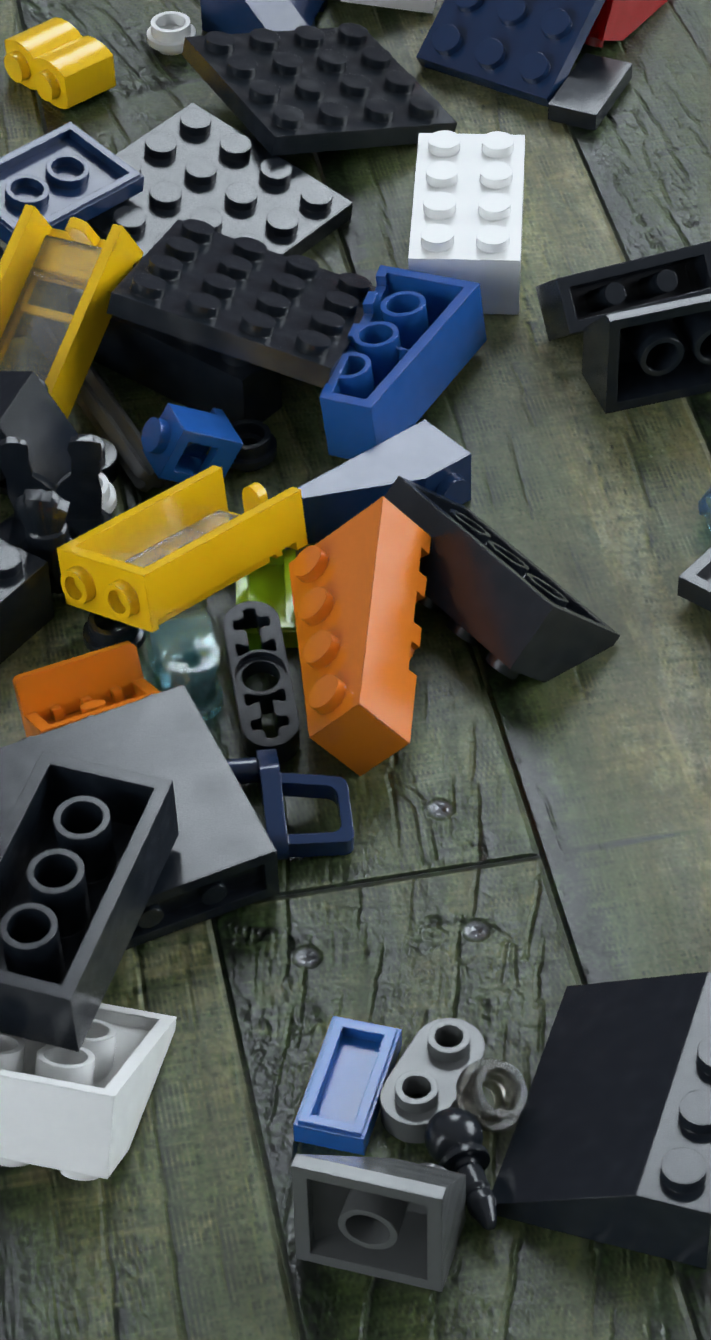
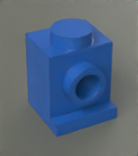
[141,403,243,482]

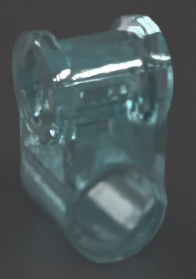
[143,607,224,721]

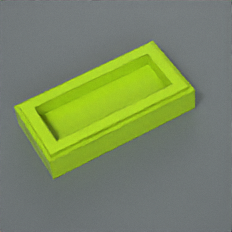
[235,549,298,650]

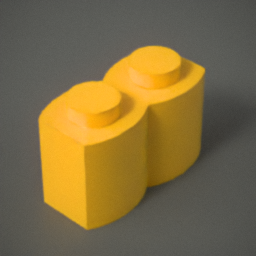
[4,17,116,109]

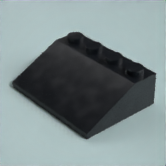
[492,972,711,1269]

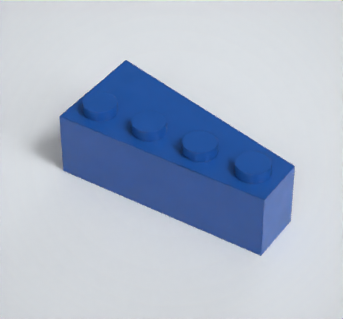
[319,265,487,459]

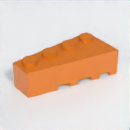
[289,496,431,776]

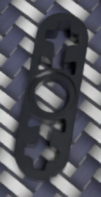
[223,601,300,764]

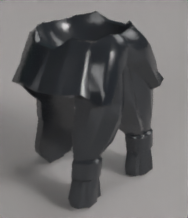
[0,434,112,594]

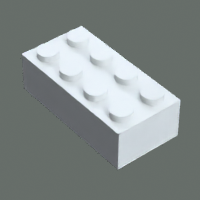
[408,130,525,315]

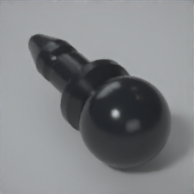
[424,1108,497,1231]

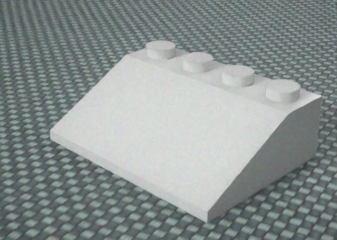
[0,1003,177,1181]

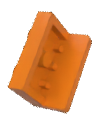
[13,641,161,737]

